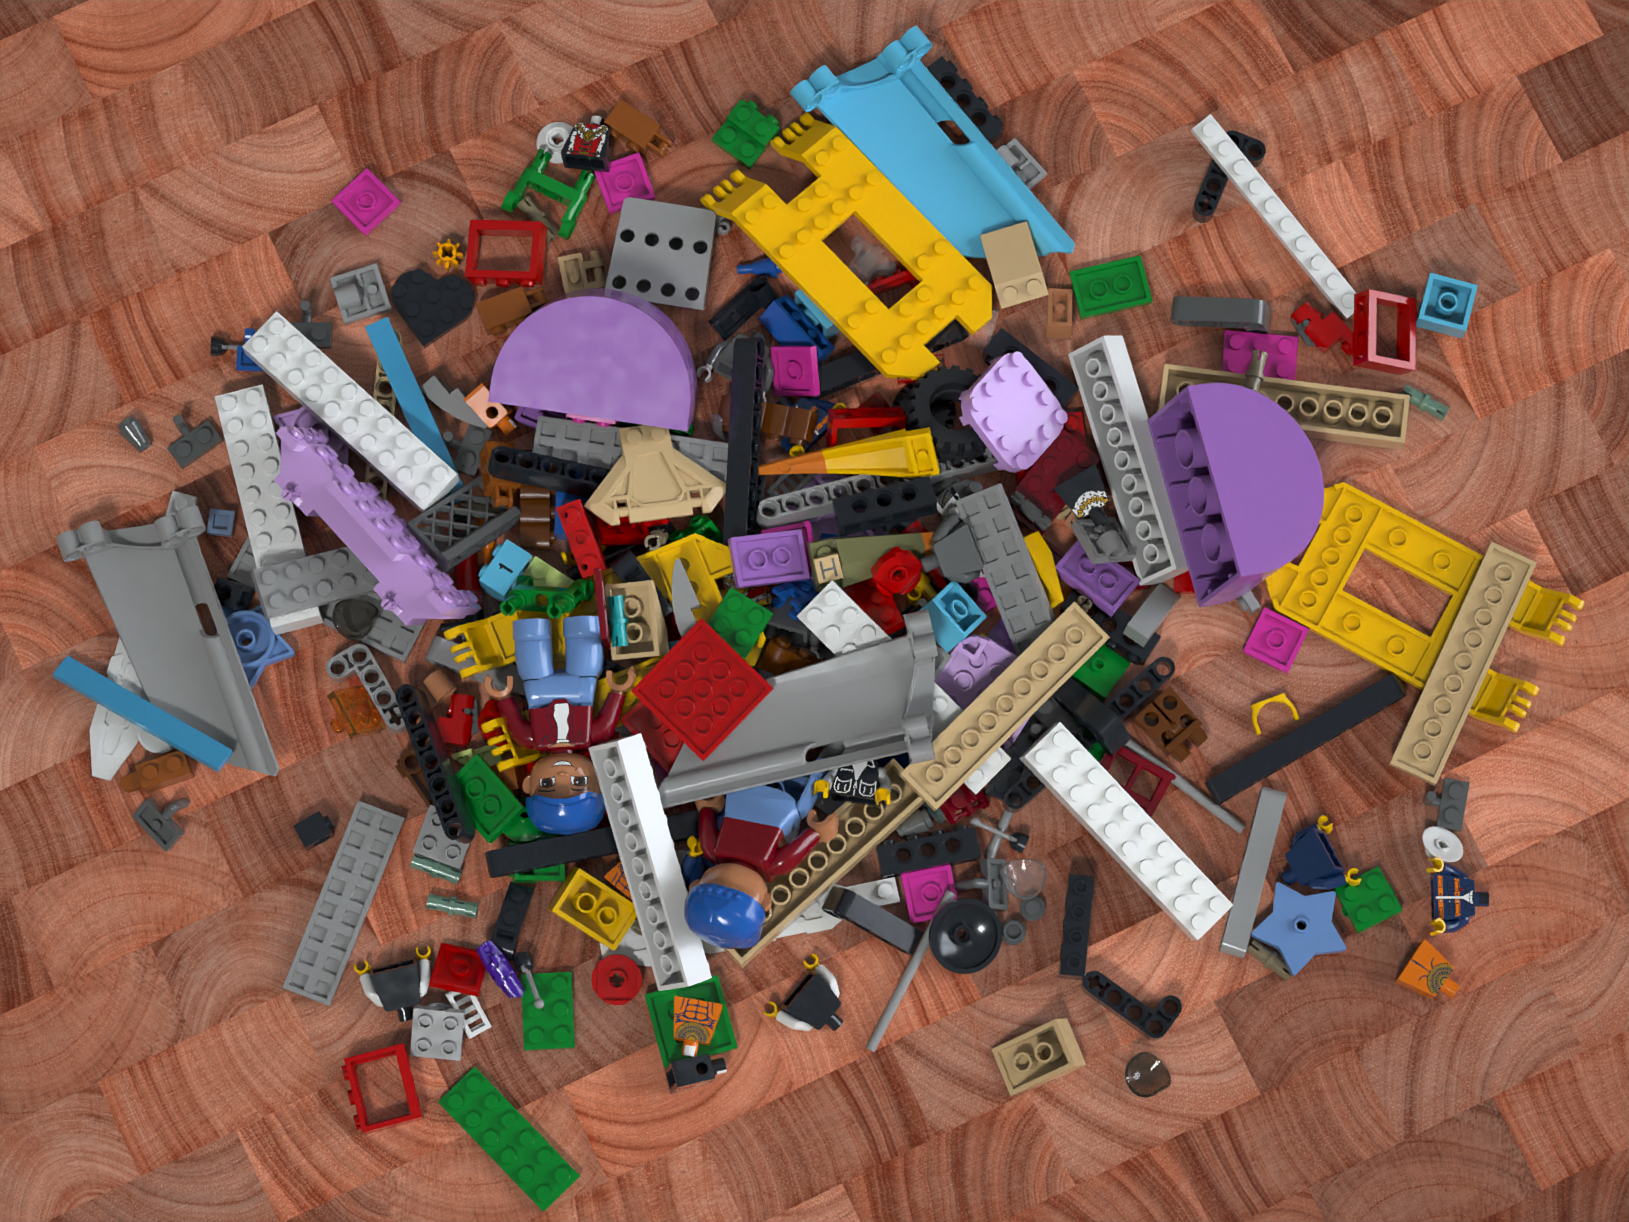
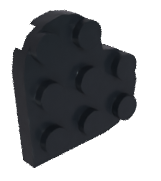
[391,269,475,349]

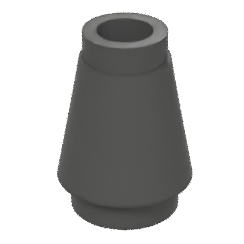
[117,415,152,453]
[896,808,935,839]

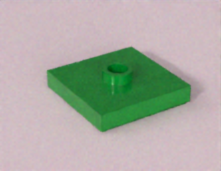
[1071,644,1131,701]

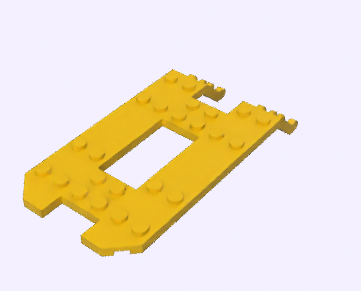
[700,112,992,380]
[1264,482,1585,733]
[443,533,766,772]

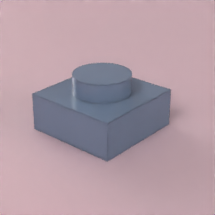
[207,508,236,537]

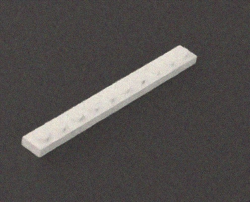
[1191,114,1356,320]

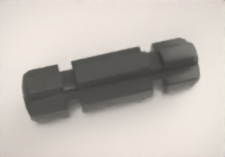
[1009,491,1052,531]

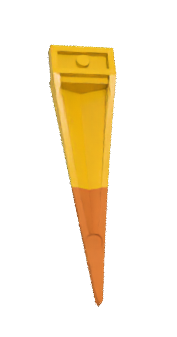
[758,427,940,478]

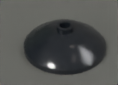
[929,898,1002,974]

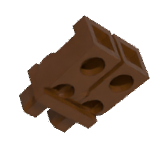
[1132,686,1208,763]

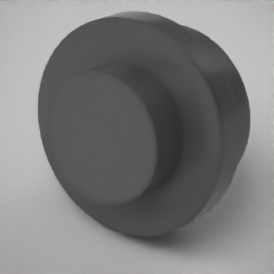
[1020,896,1045,921]
[1002,920,1026,945]

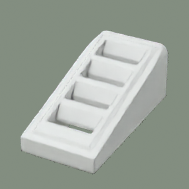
[444,991,492,1039]

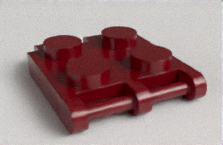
[940,783,990,825]

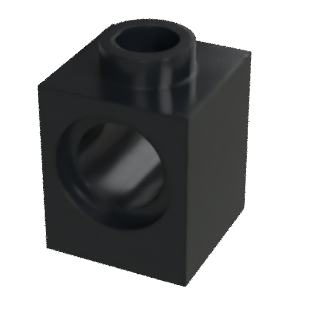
[214,577,255,611]
[293,811,335,851]

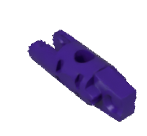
[476,940,524,998]

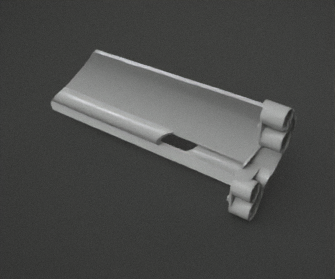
[56,505,280,777]
[658,609,939,808]

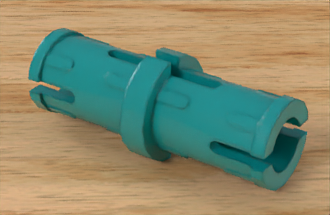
[607,595,628,647]

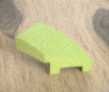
[451,745,504,766]

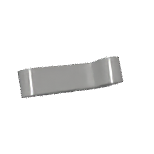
[326,644,407,734]

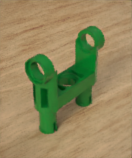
[501,149,596,240]
[500,575,594,619]

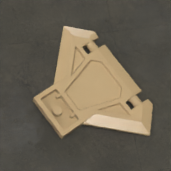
[584,425,726,526]

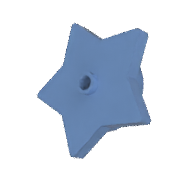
[216,605,295,691]
[1251,882,1346,977]

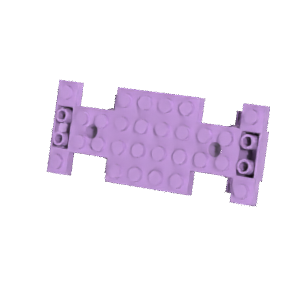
[274,426,481,625]

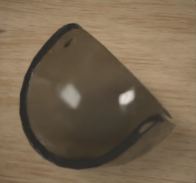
[332,599,379,640]
[1125,1052,1171,1098]

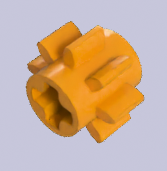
[432,239,464,271]

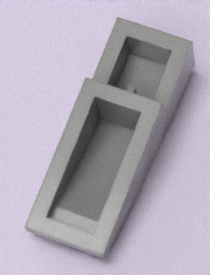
[420,375,489,428]
[672,558,701,638]
[1123,583,1181,647]

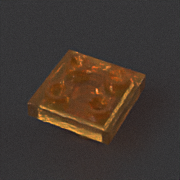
[327,685,386,739]

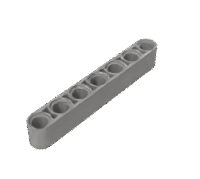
[1219,786,1287,959]

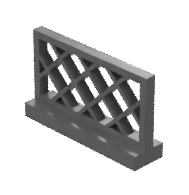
[406,476,521,573]

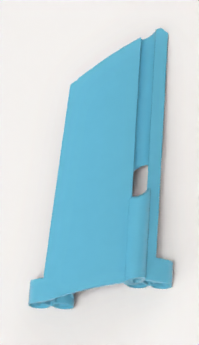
[790,26,1075,258]

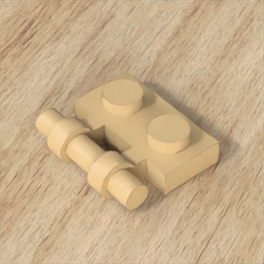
[557,251,607,294]

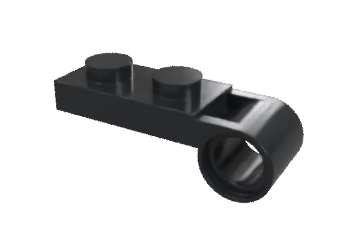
[708,276,780,341]
[609,549,673,617]
[491,882,534,961]

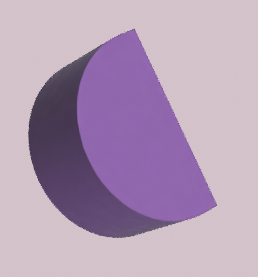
[488,288,698,431]
[1147,383,1324,607]

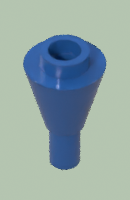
[737,257,783,279]

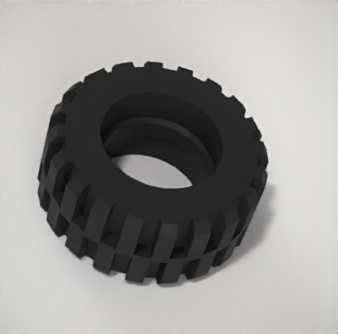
[904,365,987,465]

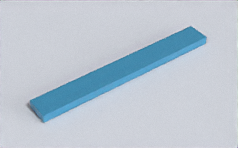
[365,317,468,506]
[53,656,233,772]

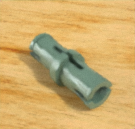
[1401,384,1450,421]
[410,853,463,885]
[426,893,479,919]

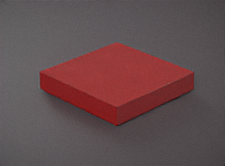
[429,943,486,997]

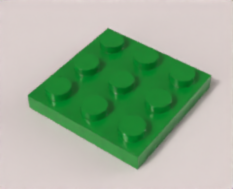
[645,975,738,1069]

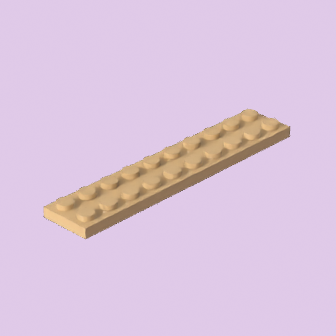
[1389,542,1537,786]
[899,601,1110,811]

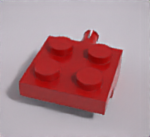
[590,505,649,545]

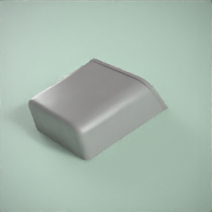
[605,197,716,310]

